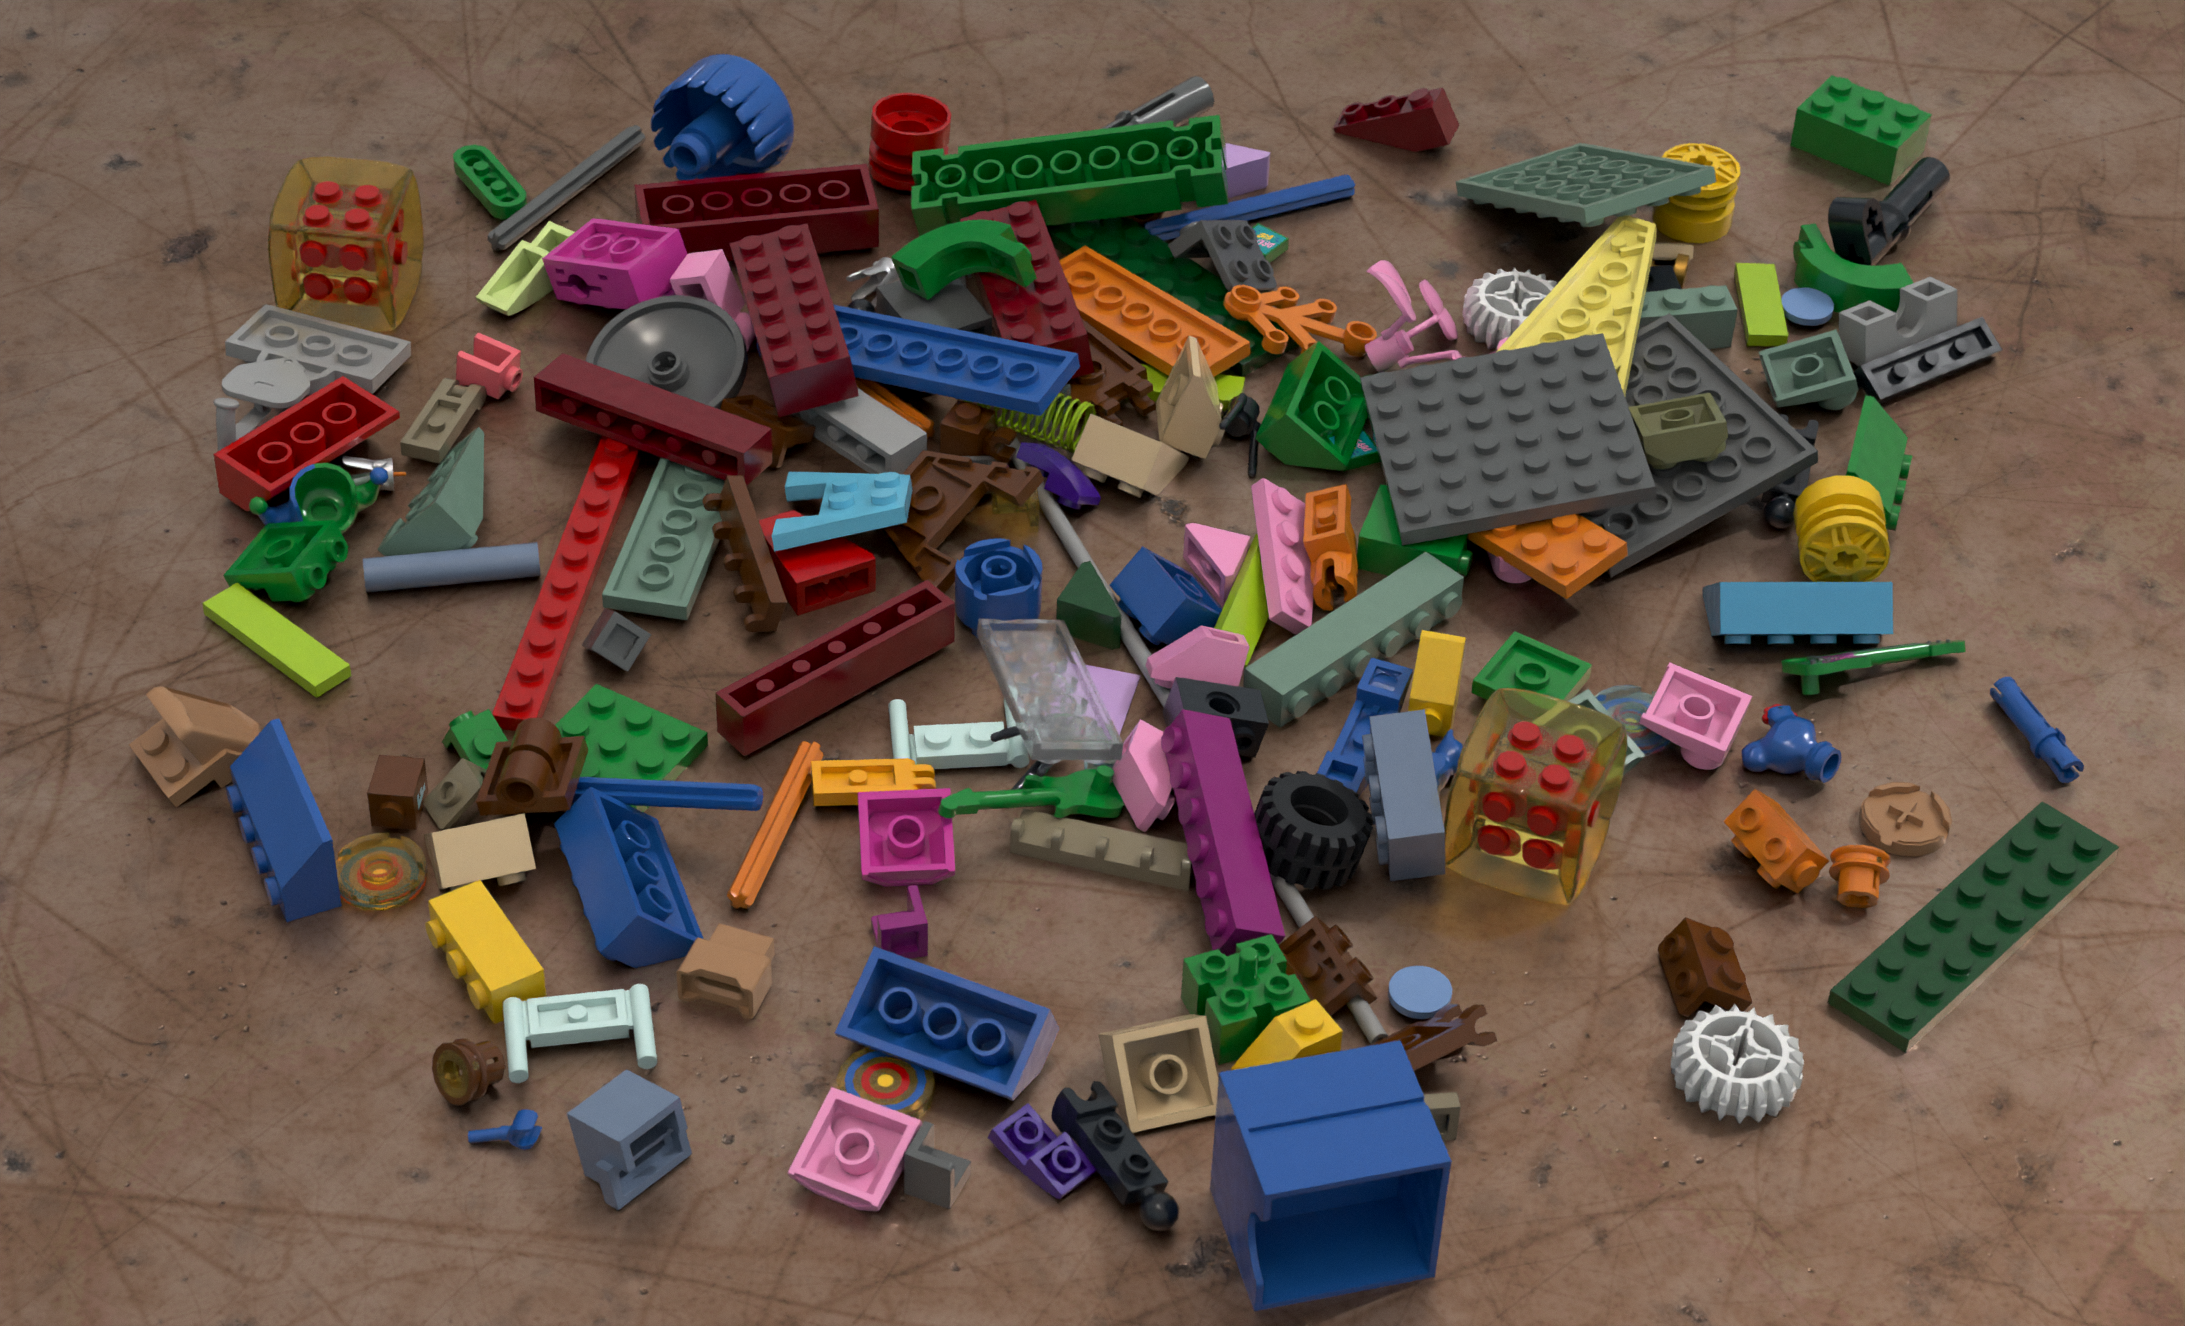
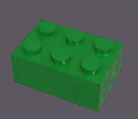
[1790,75,1932,186]

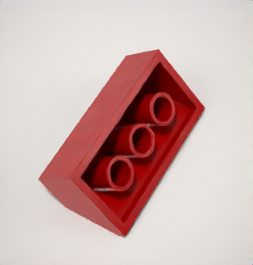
[213,376,400,512]

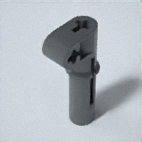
[1100,76,1214,129]

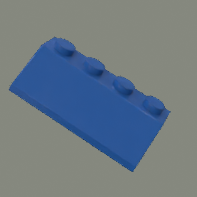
[226,718,342,922]
[554,787,704,968]
[835,946,1060,1100]

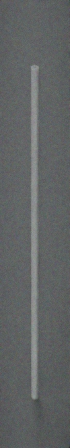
[1006,437,1388,1044]

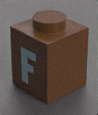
[367,755,428,830]

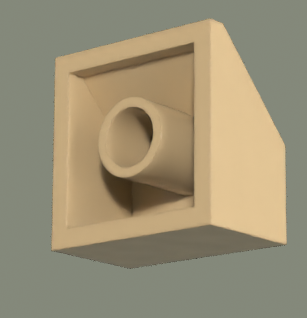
[1156,336,1225,459]
[1071,414,1189,498]
[424,813,536,891]
[1098,1014,1218,1133]

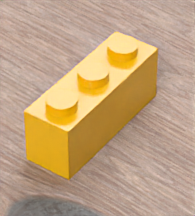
[425,880,546,1024]

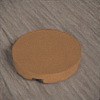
[1859,782,1952,857]

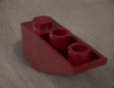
[1333,87,1459,152]

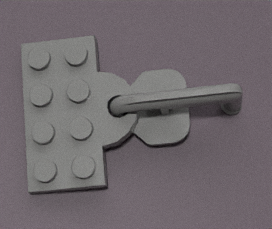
[213,304,411,451]

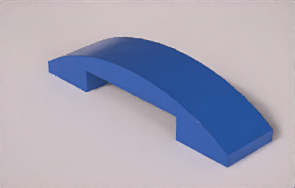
[1317,657,1413,798]

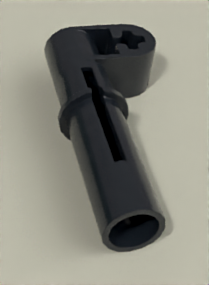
[1828,157,1950,266]

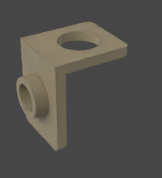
[423,758,486,830]

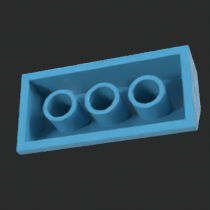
[1702,582,1893,645]

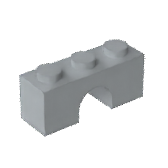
[1839,277,1957,367]

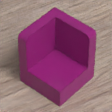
[871,885,928,959]

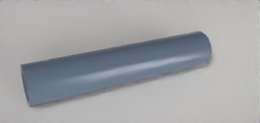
[363,542,541,593]

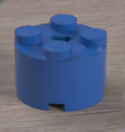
[955,538,1043,639]

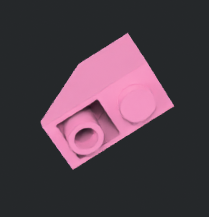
[1145,625,1250,689]
[1112,719,1176,832]

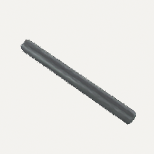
[487,125,646,251]

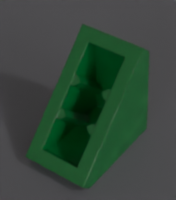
[1056,561,1122,650]

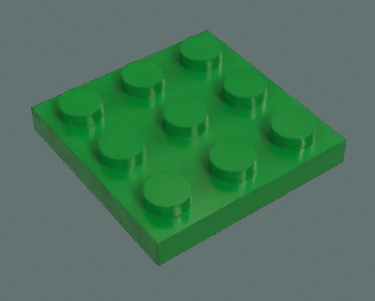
[555,684,708,812]

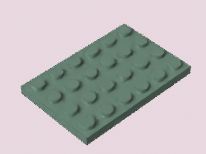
[1455,143,1716,227]

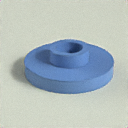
[1781,288,1834,326]
[1388,966,1452,1019]

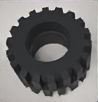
[1254,771,1373,890]

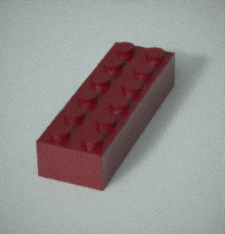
[634,164,879,261]
[960,199,1095,379]
[730,223,859,417]

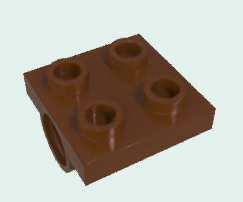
[476,718,588,816]

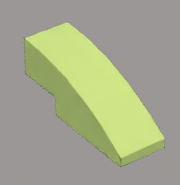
[476,221,575,316]

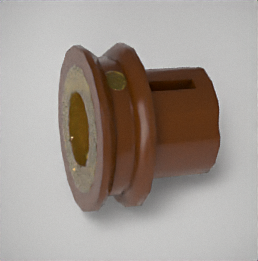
[432,1038,505,1105]

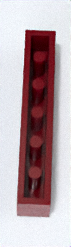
[534,353,773,486]
[715,580,955,756]

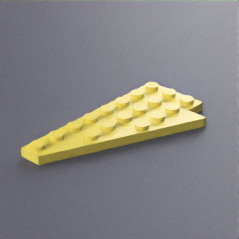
[1495,215,1657,396]

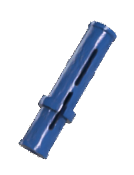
[1990,677,2084,783]

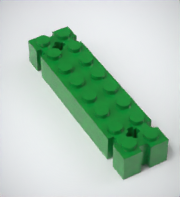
[911,115,1228,236]

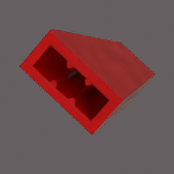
[759,510,876,616]

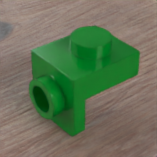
[442,709,508,770]

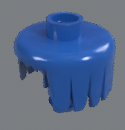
[651,54,794,181]

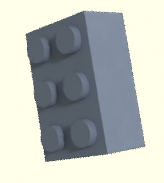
[1362,709,1445,881]

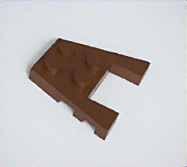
[881,450,1044,594]

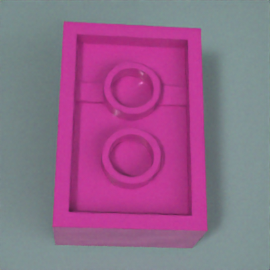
[542,218,687,310]

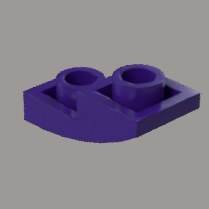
[1016,442,1101,509]
[988,1103,1097,1200]

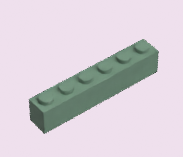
[1243,552,1464,728]

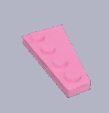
[1251,478,1313,635]

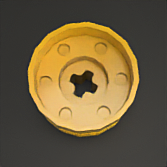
[1652,143,1740,243]
[1793,475,1891,582]

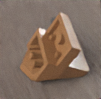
[129,686,261,808]

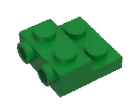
[223,520,349,602]

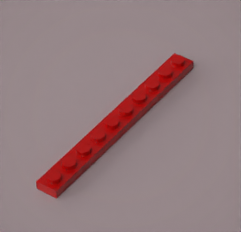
[492,436,643,731]

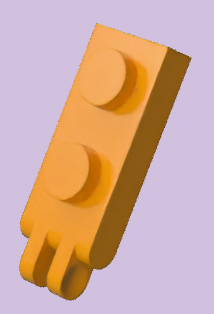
[811,758,936,806]

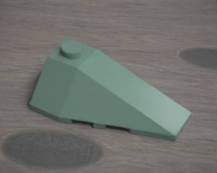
[377,427,484,556]

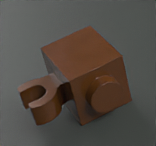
[940,399,1017,463]

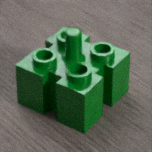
[1181,934,1311,1065]

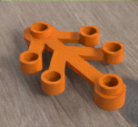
[1224,285,1377,357]

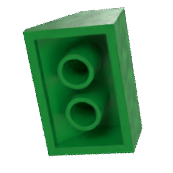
[1255,340,1368,471]
[1846,395,1912,531]

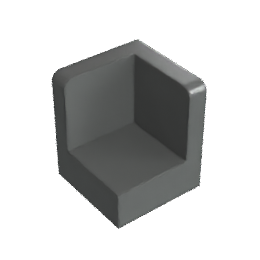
[582,608,651,672]
[904,1121,971,1209]

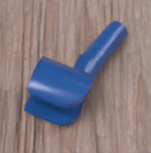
[468,1109,542,1150]

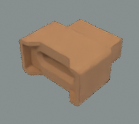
[676,923,775,1019]

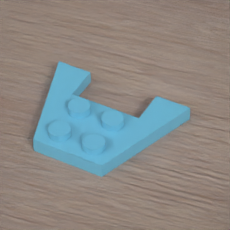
[772,471,913,552]

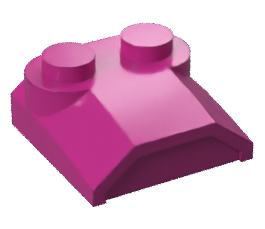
[858,788,955,887]

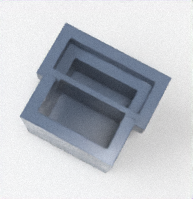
[567,1069,692,1210]

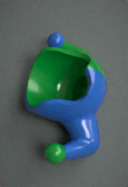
[249,463,388,535]

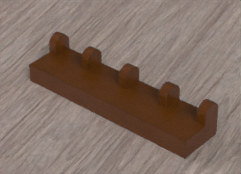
[702,475,787,632]

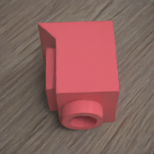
[456,332,523,399]

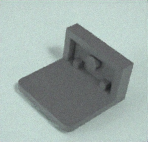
[1168,220,1277,292]

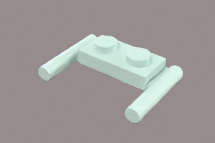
[888,693,1029,769]
[503,984,657,1083]

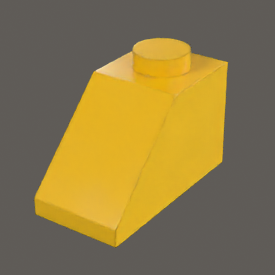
[1408,630,1466,737]
[1231,999,1343,1070]

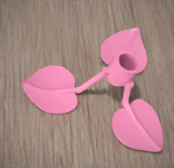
[1365,260,1465,372]

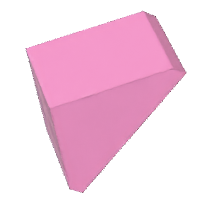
[1183,523,1251,608]

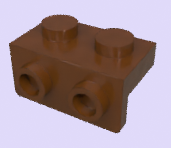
[1658,917,1753,1017]

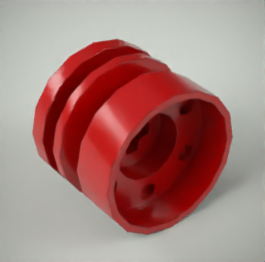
[868,93,952,191]

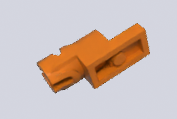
[1303,484,1358,611]

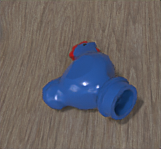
[1742,704,1842,783]

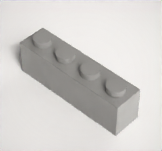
[792,388,927,475]

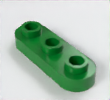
[453,145,527,221]

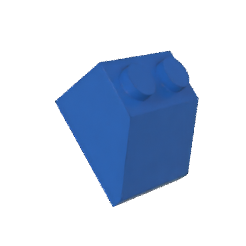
[1110,546,1223,646]

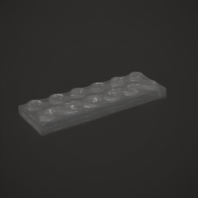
[977,619,1123,764]

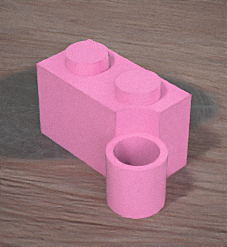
[670,249,756,352]

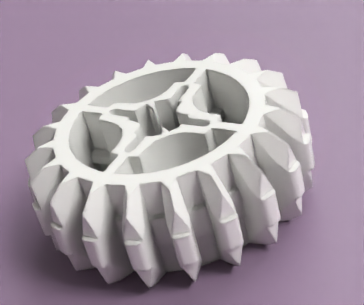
[1462,268,1557,349]
[1670,1004,1804,1124]

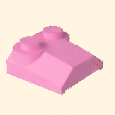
[1639,662,1752,770]
[787,1087,922,1211]

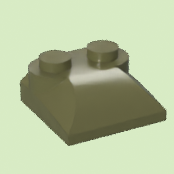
[1628,392,1728,469]

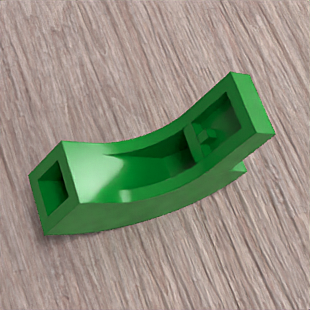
[891,220,1037,300]
[1793,223,1914,313]

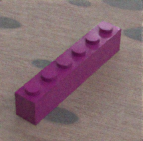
[1161,709,1286,956]

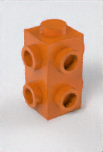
[1723,789,1829,894]

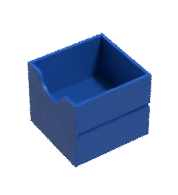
[1210,1040,1451,1311]

